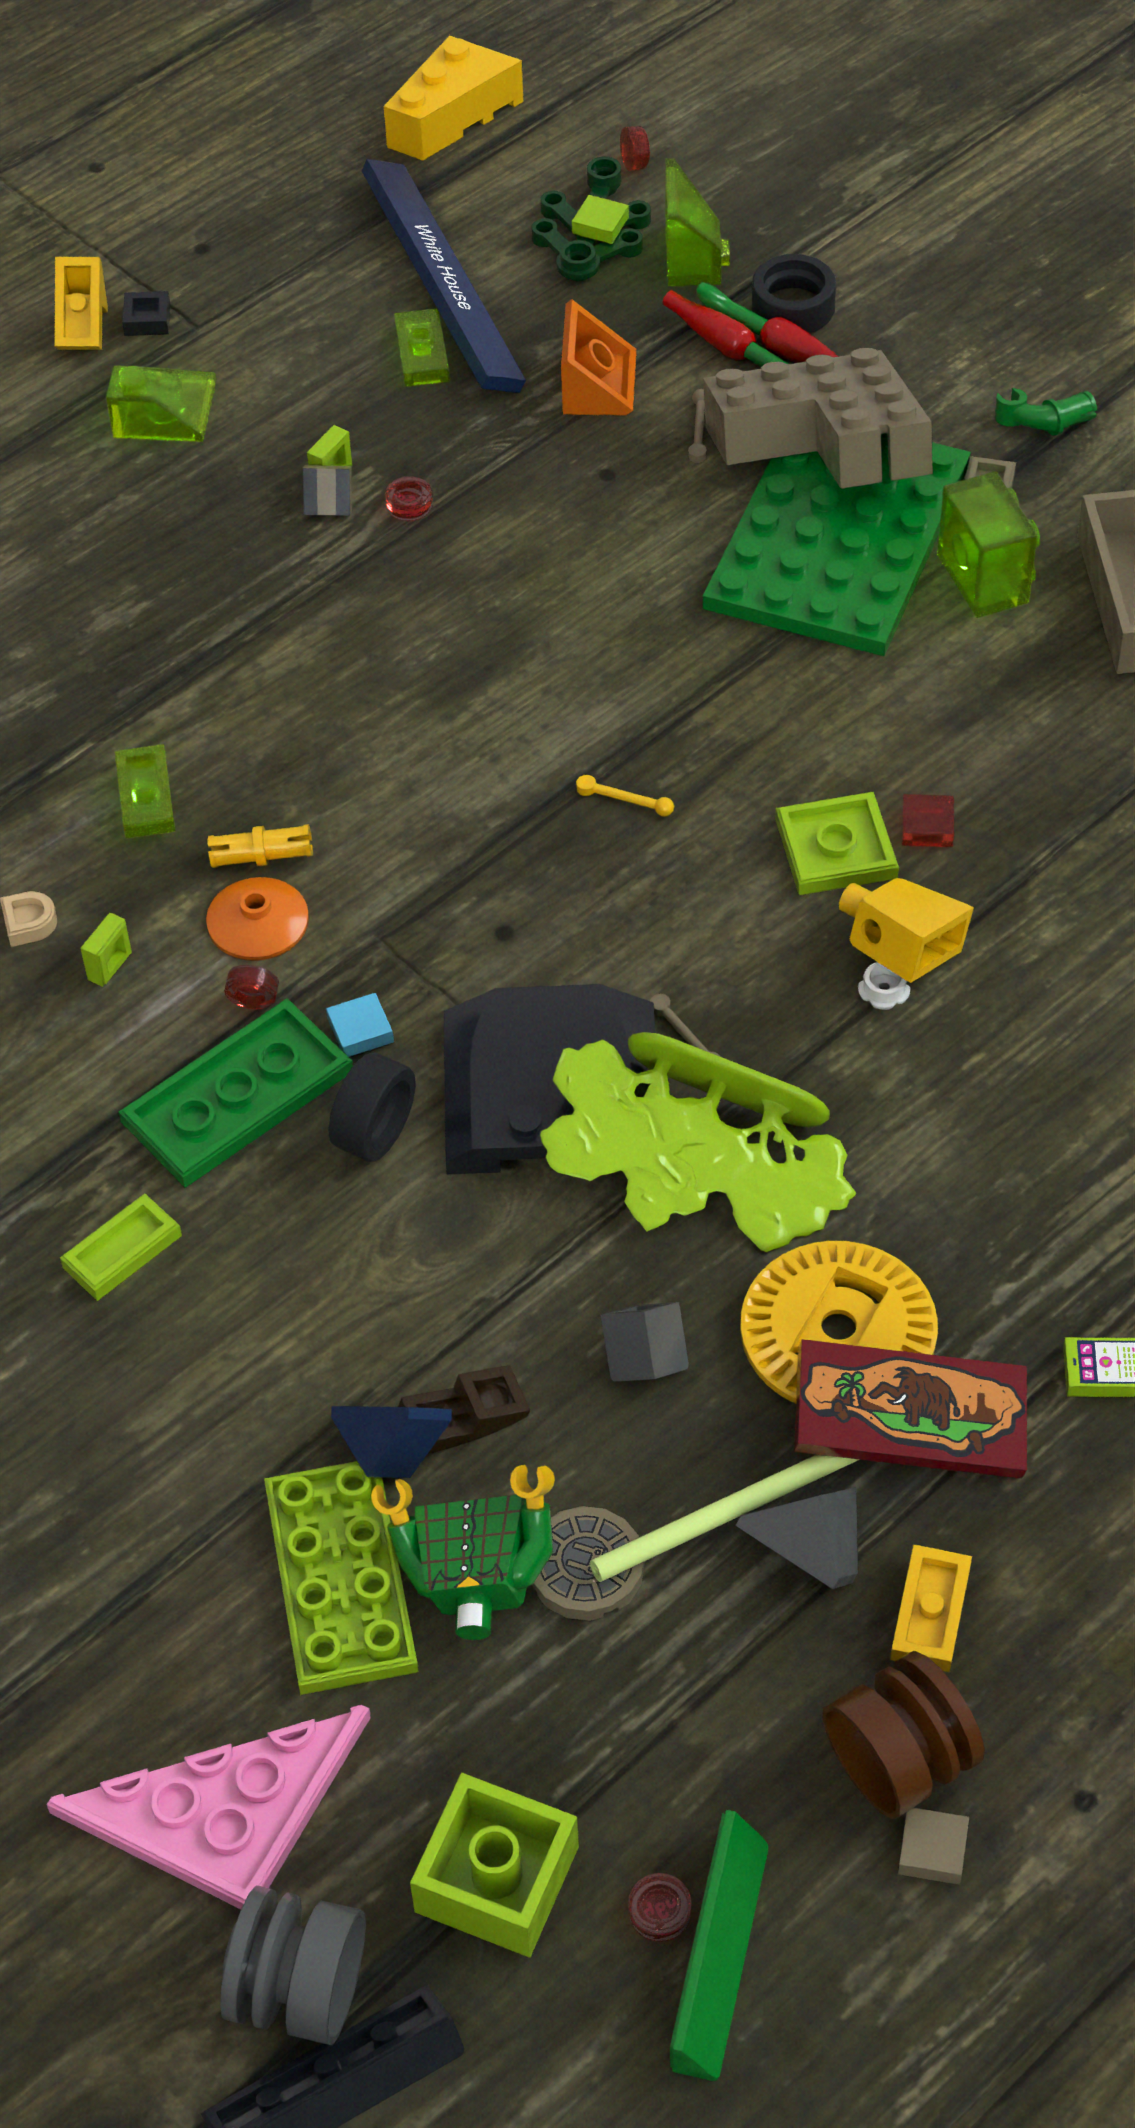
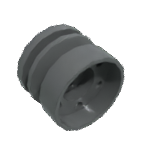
[220,1885,366,2045]

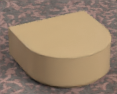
[0,891,57,947]

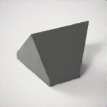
[736,1487,858,1589]

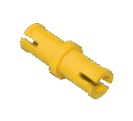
[208,824,313,868]

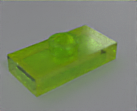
[394,308,450,387]
[115,744,176,838]

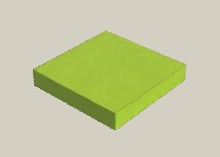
[775,792,899,895]

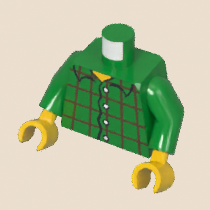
[371,1465,555,1640]

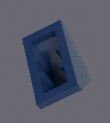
[331,1406,452,1478]

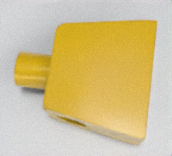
[839,878,974,983]

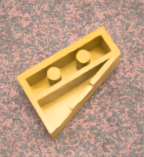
[384,35,523,160]

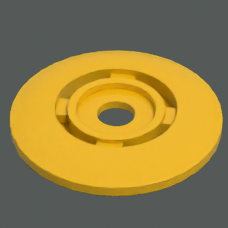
[740,1241,938,1404]

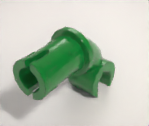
[995,388,1097,436]

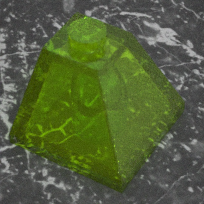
[665,158,730,286]
[106,366,217,442]

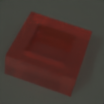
[902,794,954,847]

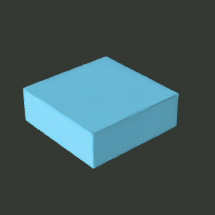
[326,993,394,1057]

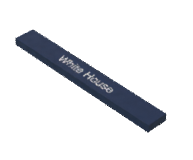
[362,159,526,393]

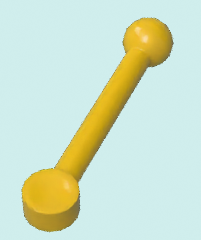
[576,775,674,817]

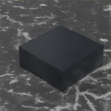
[122,291,171,336]

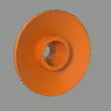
[206,877,309,961]

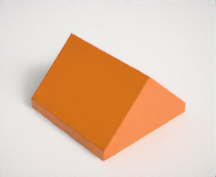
[561,299,636,415]

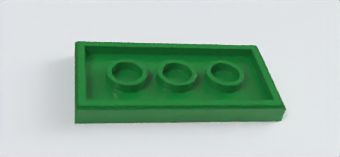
[119,998,353,1188]

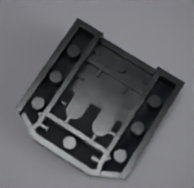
[444,984,655,1175]

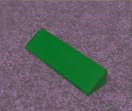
[670,1810,768,2081]

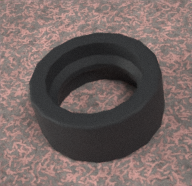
[752,254,836,333]
[328,1052,416,1162]

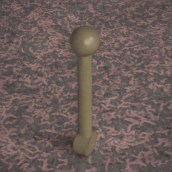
[688,388,707,463]
[650,994,720,1056]

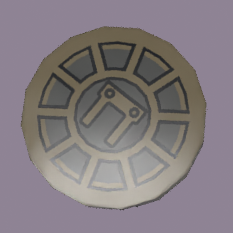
[532,1506,645,1621]

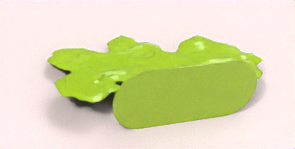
[540,1032,856,1252]

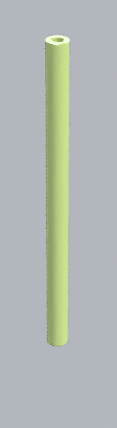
[590,1455,859,1582]

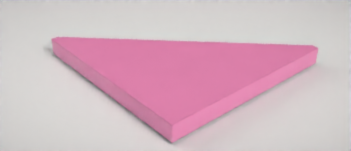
[47,1705,371,1909]

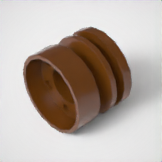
[822,1651,985,1819]

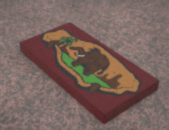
[794,1339,1027,1479]

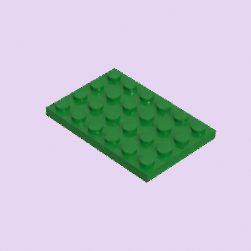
[703,433,971,656]

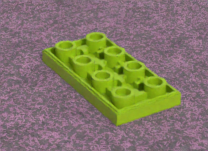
[264,1461,419,1695]

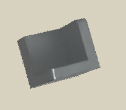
[601,1302,689,1381]

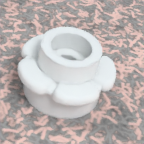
[858,962,910,1010]

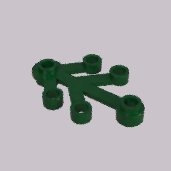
[531,156,651,281]

